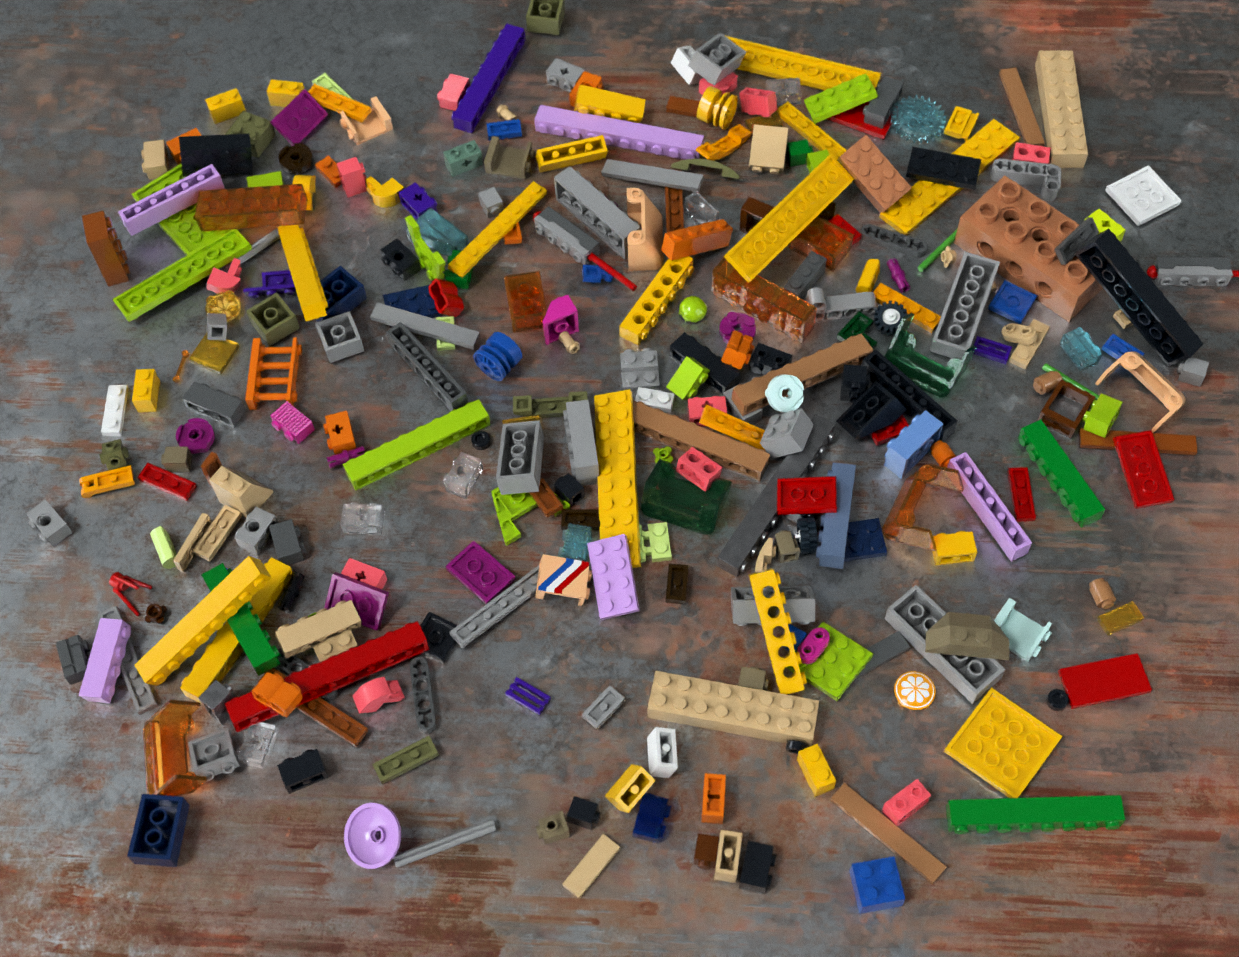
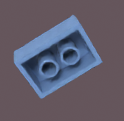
[884,410,943,479]

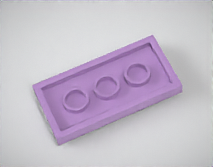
[587,534,640,620]

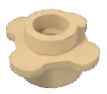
[941,246,956,268]

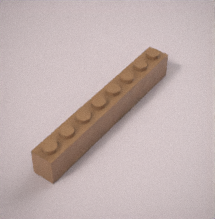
[731,333,873,416]
[633,400,770,481]

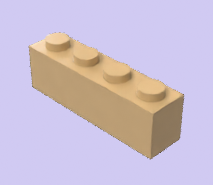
[275,600,361,659]

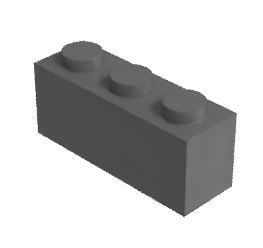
[863,76,904,129]
[782,251,827,308]
[182,381,246,428]

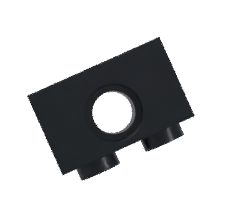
[380,238,421,281]

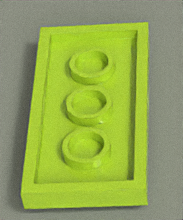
[804,73,878,124]

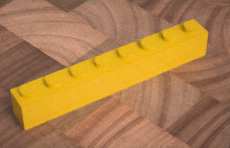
[277,222,328,321]
[134,556,272,686]
[180,557,293,704]

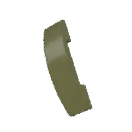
[671,159,741,179]
[513,391,588,418]

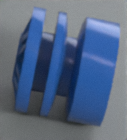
[473,332,523,381]

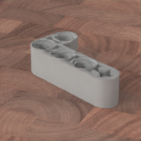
[990,159,1061,201]
[805,287,878,322]

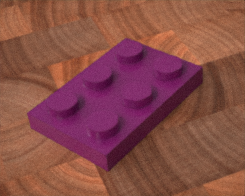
[270,89,328,146]
[446,540,516,604]
[324,572,389,631]

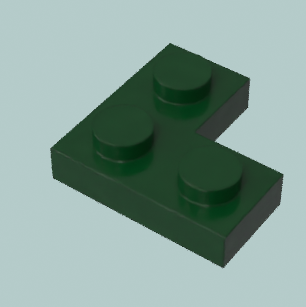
[836,311,877,350]

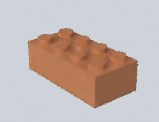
[837,135,912,213]

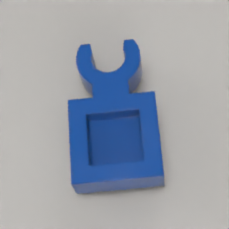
[582,265,613,283]

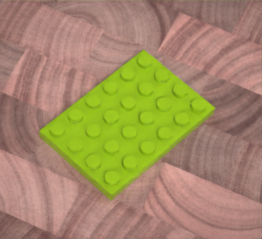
[132,164,248,256]

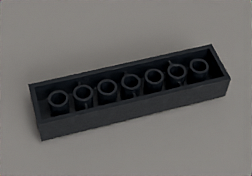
[1075,228,1204,367]

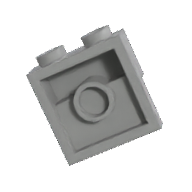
[620,348,660,391]
[188,727,240,782]

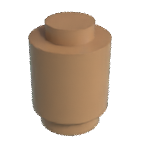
[1033,371,1062,395]
[1089,578,1116,609]

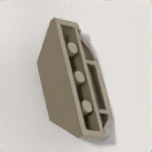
[925,612,1009,660]

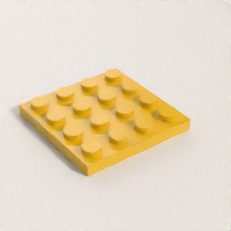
[944,687,1062,798]

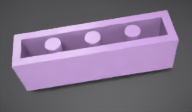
[79,618,131,704]

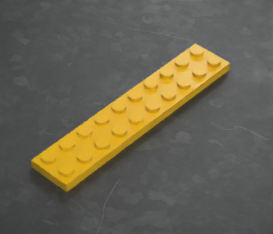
[726,36,881,90]
[879,119,1020,236]
[723,154,854,283]
[594,389,641,568]

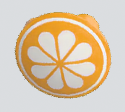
[894,671,936,710]

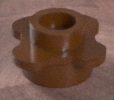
[145,604,167,624]

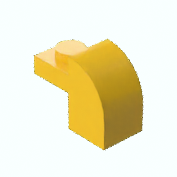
[292,175,316,210]
[365,176,404,208]

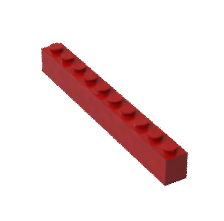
[225,621,429,733]

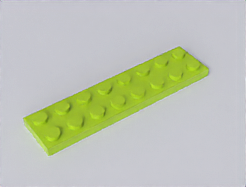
[112,227,252,322]

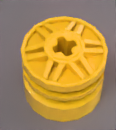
[697,86,738,130]

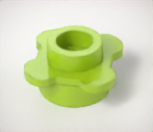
[653,446,673,465]

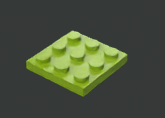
[787,622,873,701]

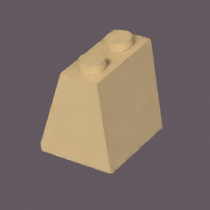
[749,125,788,175]
[209,466,273,518]

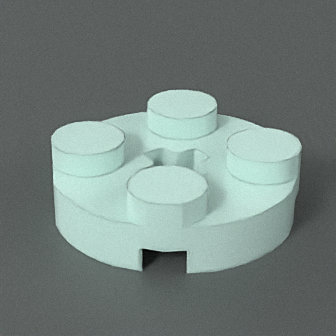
[765,374,804,412]

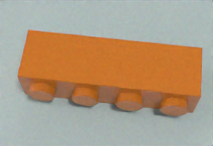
[661,219,733,260]

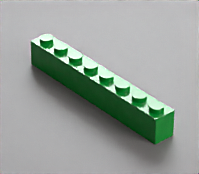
[946,795,1125,834]

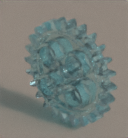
[890,95,946,144]

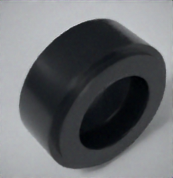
[471,431,491,450]
[1046,689,1069,711]
[785,740,807,754]

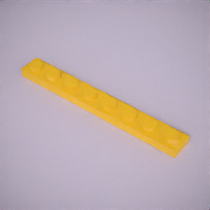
[448,181,547,278]

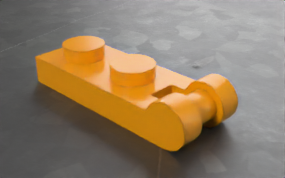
[79,465,135,498]

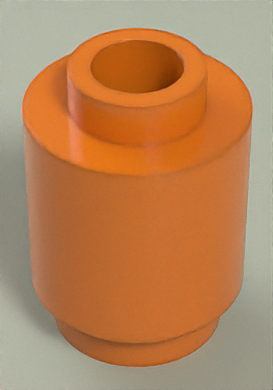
[930,440,956,469]

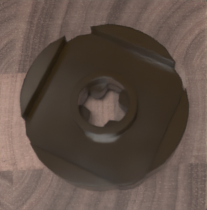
[278,143,314,175]

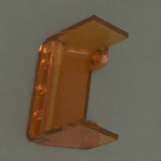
[882,464,964,551]
[143,700,207,796]

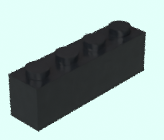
[670,332,740,396]

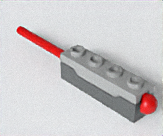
[533,206,637,291]
[1146,257,1239,287]

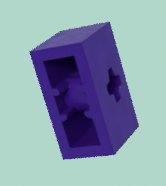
[399,182,438,224]

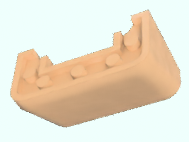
[627,188,664,271]

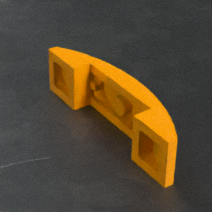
[696,124,752,161]

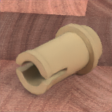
[496,105,518,121]
[558,331,580,354]

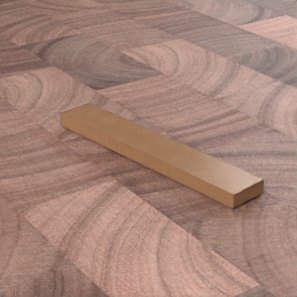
[999,67,1045,146]
[830,783,946,885]

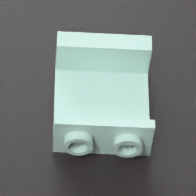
[994,598,1052,662]

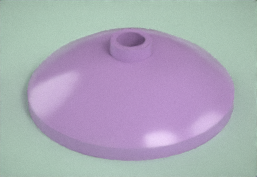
[344,803,401,869]

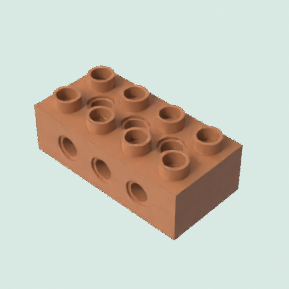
[954,175,1103,322]

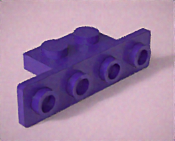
[243,270,296,298]

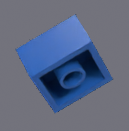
[849,856,905,914]

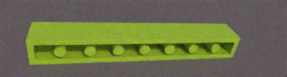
[343,399,491,491]

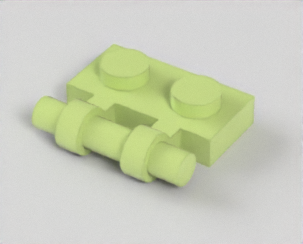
[639,522,672,562]

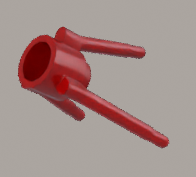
[109,572,152,616]

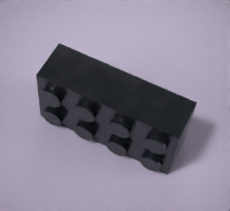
[179,133,253,177]

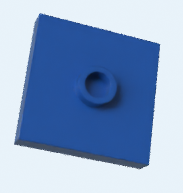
[988,280,1037,324]

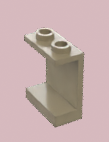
[484,136,535,179]

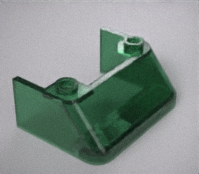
[884,313,977,398]

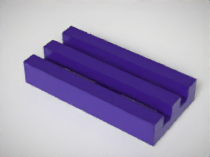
[971,336,1012,365]
[505,677,551,716]

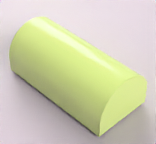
[150,526,177,569]

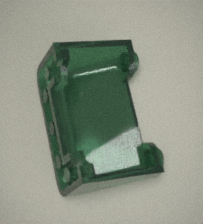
[641,459,732,535]

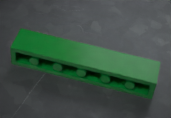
[1018,419,1105,528]
[201,563,280,676]

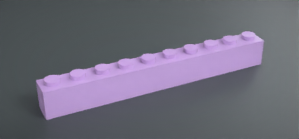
[535,105,704,160]

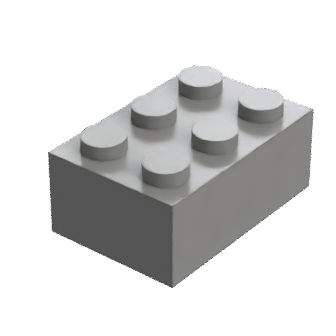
[688,33,746,85]

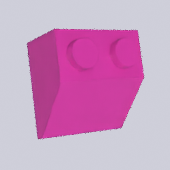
[543,294,579,345]

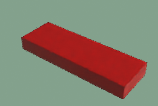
[137,463,197,501]
[1007,467,1036,522]

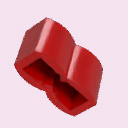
[428,278,464,317]

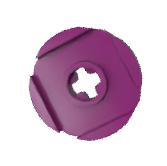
[719,312,756,344]
[176,418,215,454]

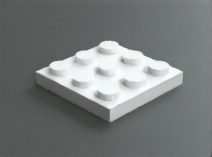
[1105,165,1182,226]

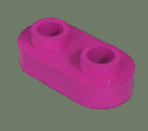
[797,628,830,664]

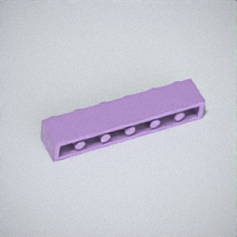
[118,164,224,236]
[946,452,1032,562]

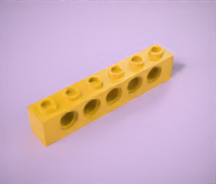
[619,256,694,345]
[748,568,807,695]

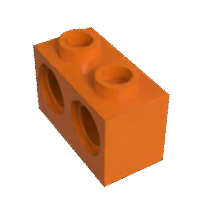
[701,773,726,824]

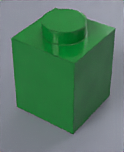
[786,139,813,167]

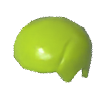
[678,296,707,323]

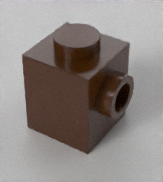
[694,833,719,870]

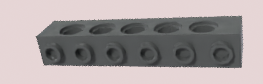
[386,322,468,411]

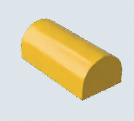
[855,259,880,293]

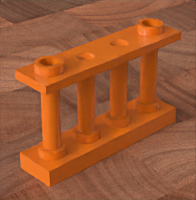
[245,337,302,410]

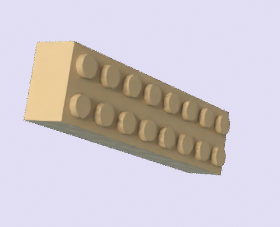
[1035,51,1088,168]
[647,671,819,748]

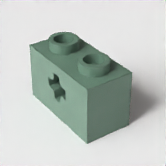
[443,140,483,177]

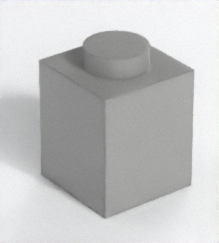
[478,187,504,219]
[207,313,227,340]
[1177,357,1209,387]

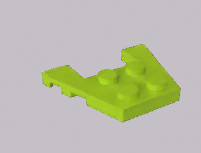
[405,215,446,281]
[491,487,570,546]

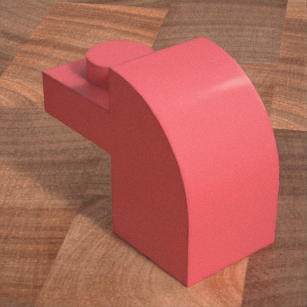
[699,72,738,95]
[207,258,243,294]
[352,677,404,713]

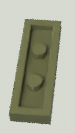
[372,736,439,784]

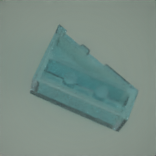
[405,208,469,256]

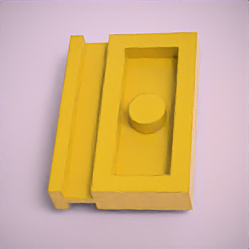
[944,106,979,141]

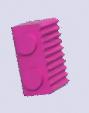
[270,401,315,444]

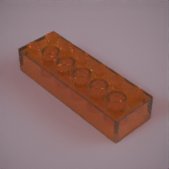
[195,184,307,231]
[711,258,817,343]

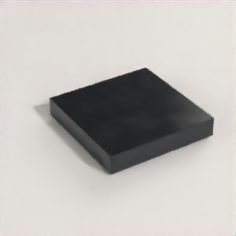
[420,612,458,664]

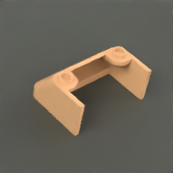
[1095,351,1186,433]

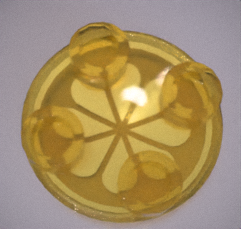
[205,290,241,322]

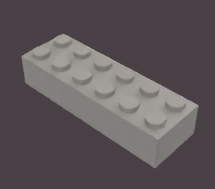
[554,166,641,260]
[930,252,1000,362]
[885,585,1005,704]

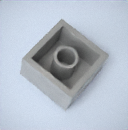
[315,311,364,363]
[760,408,814,459]

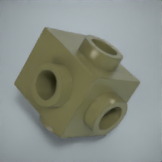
[99,439,129,471]

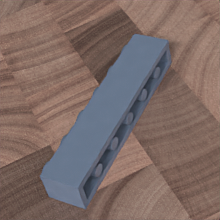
[816,463,856,569]

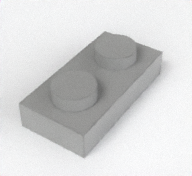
[582,686,625,730]

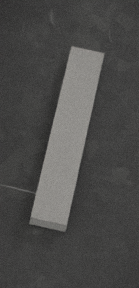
[601,159,704,192]
[370,302,480,350]
[450,565,539,649]
[98,605,158,715]

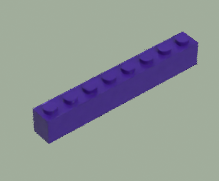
[451,23,525,133]

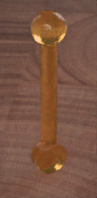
[172,350,190,383]

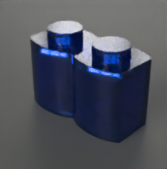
[633,793,672,843]

